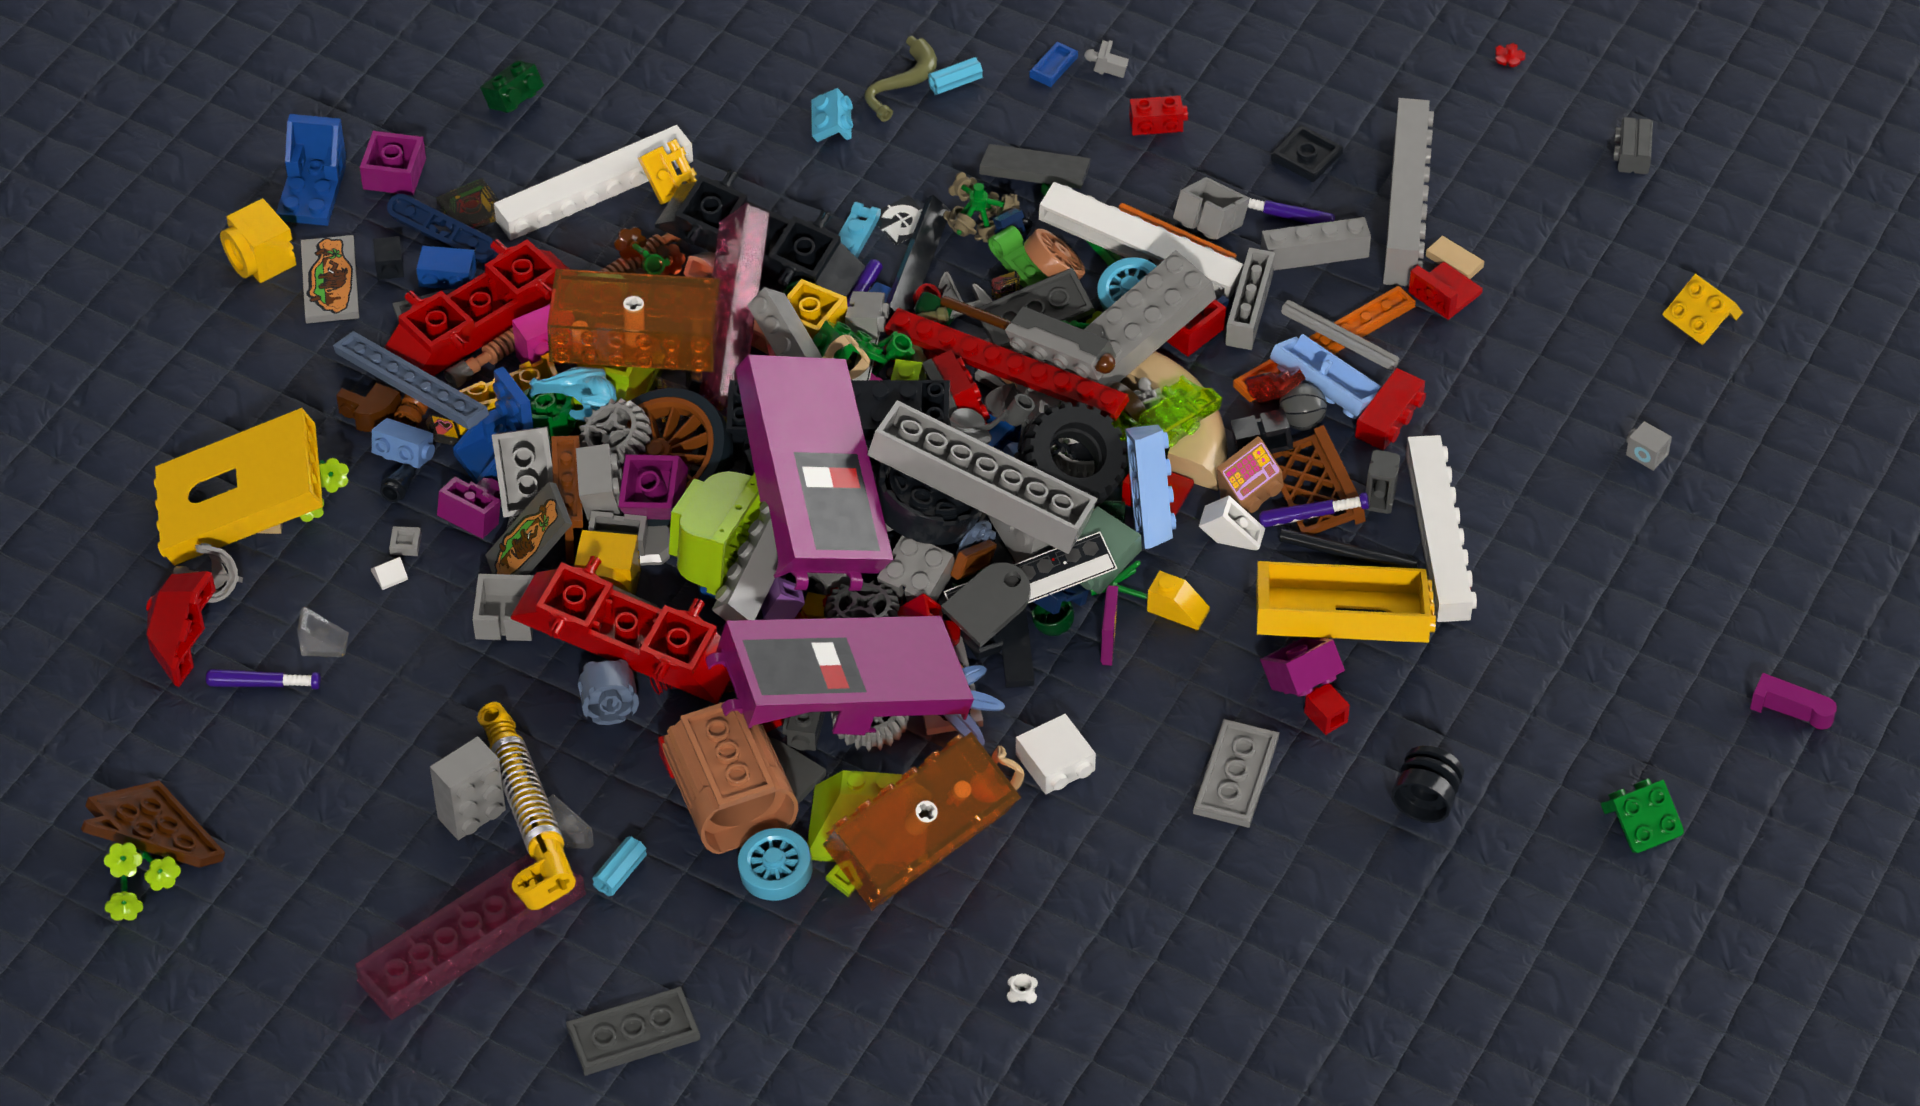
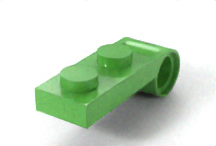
[988,225,1049,288]

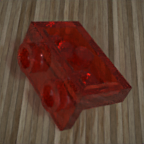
[1244,369,1306,403]

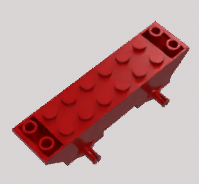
[384,239,578,376]
[511,556,731,704]

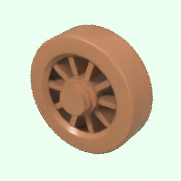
[1024,229,1085,280]

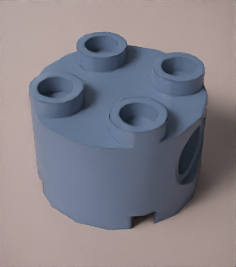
[578,660,639,725]

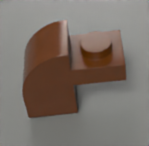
[336,383,402,432]

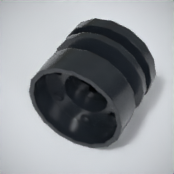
[1391,746,1464,823]

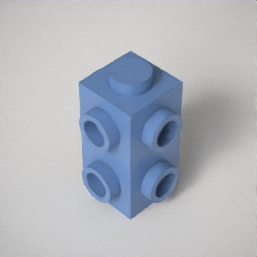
[372,418,435,468]

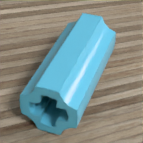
[928,57,983,95]
[592,836,647,896]

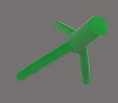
[1090,560,1148,600]

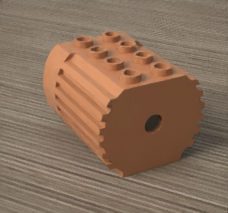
[662,698,798,854]

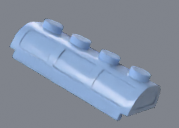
[1270,334,1382,419]

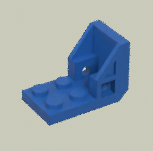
[276,114,346,226]
[453,367,533,484]

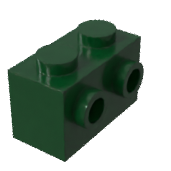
[480,61,544,113]

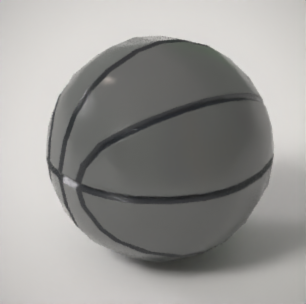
[1279,382,1327,430]

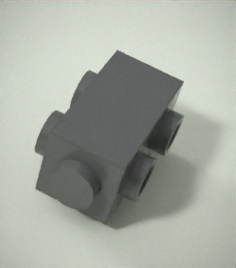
[783,711,826,751]

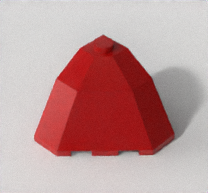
[146,571,216,687]

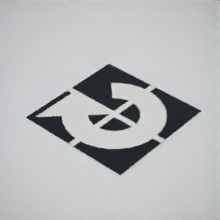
[876,195,922,245]

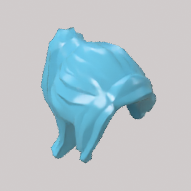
[529,367,617,422]

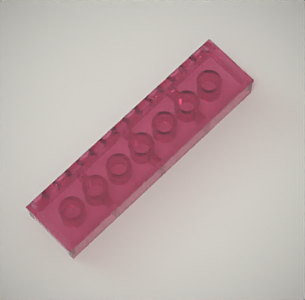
[698,203,770,412]
[355,853,586,1021]

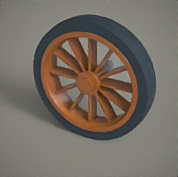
[599,388,733,526]

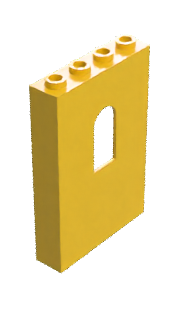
[154,408,323,566]
[1256,561,1436,643]

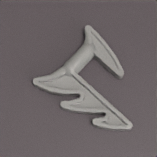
[938,272,992,320]

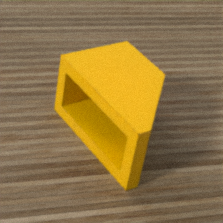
[1147,571,1210,630]

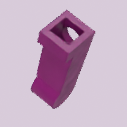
[1750,673,1837,730]

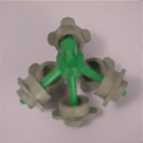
[943,172,1020,242]

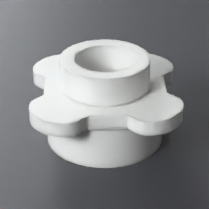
[1007,974,1038,1003]

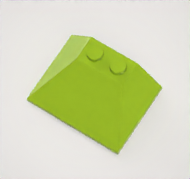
[807,770,931,868]

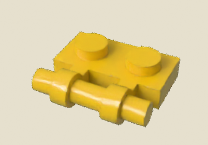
[638,138,697,205]

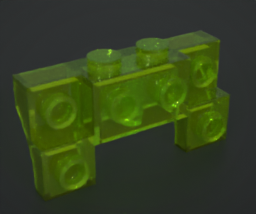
[1112,375,1223,448]

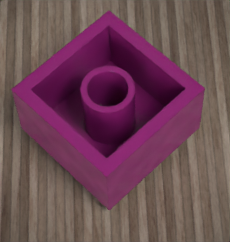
[360,131,426,196]
[618,455,688,520]
[1260,637,1345,697]

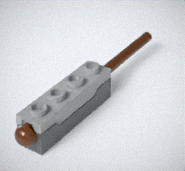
[940,296,1116,380]

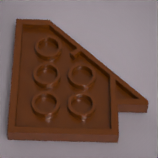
[81,780,225,868]

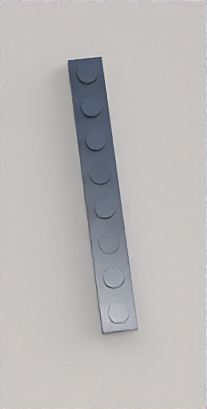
[333,331,489,430]

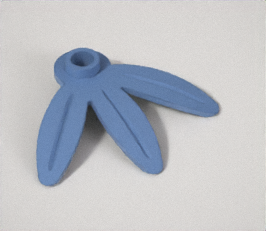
[944,665,1005,747]

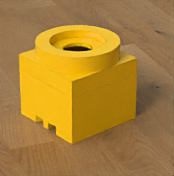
[220,198,296,283]
[574,530,641,595]

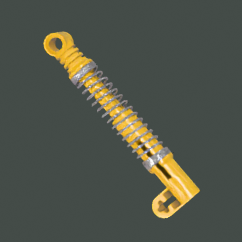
[477,702,576,910]

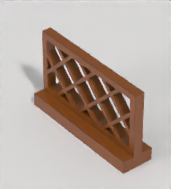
[1271,425,1366,535]
[551,435,583,564]

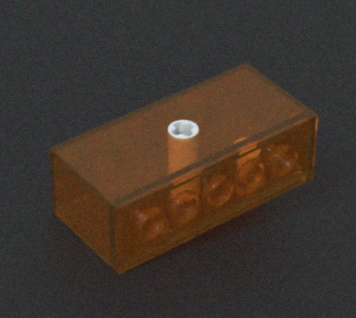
[547,269,720,372]
[823,732,1022,911]

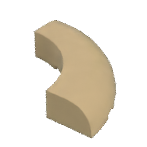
[1122,351,1227,491]

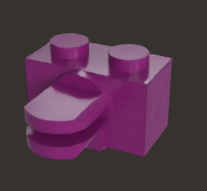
[437,477,501,539]

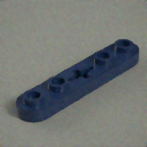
[387,194,498,264]

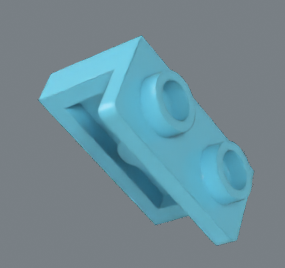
[811,88,853,142]

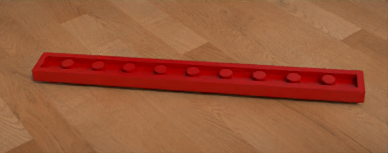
[884,308,1130,421]

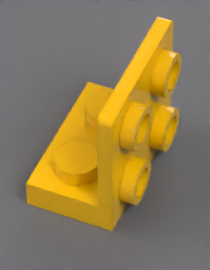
[1663,273,1743,345]

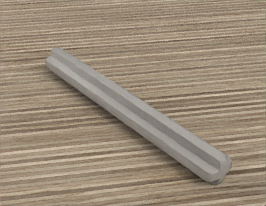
[1281,300,1399,371]

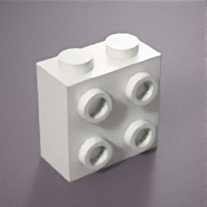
[1016,714,1096,795]

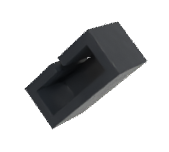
[1231,408,1294,454]

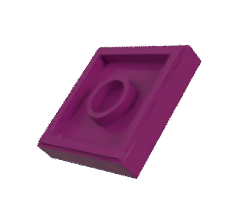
[1101,585,1118,666]

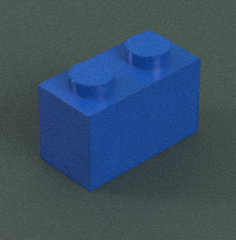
[416,246,477,289]

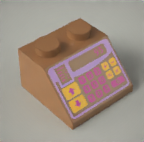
[1217,436,1284,513]

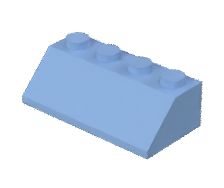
[1125,424,1176,549]

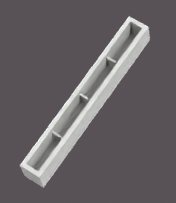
[494,125,693,241]
[1039,182,1244,300]
[1406,435,1477,622]

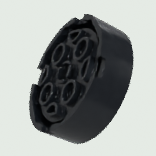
[875,463,982,545]

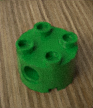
[524,387,577,443]

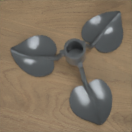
[948,383,1035,459]

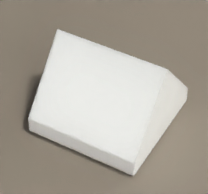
[371,557,408,590]

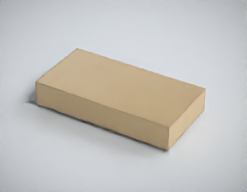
[1426,236,1484,279]

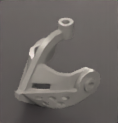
[173,543,243,603]

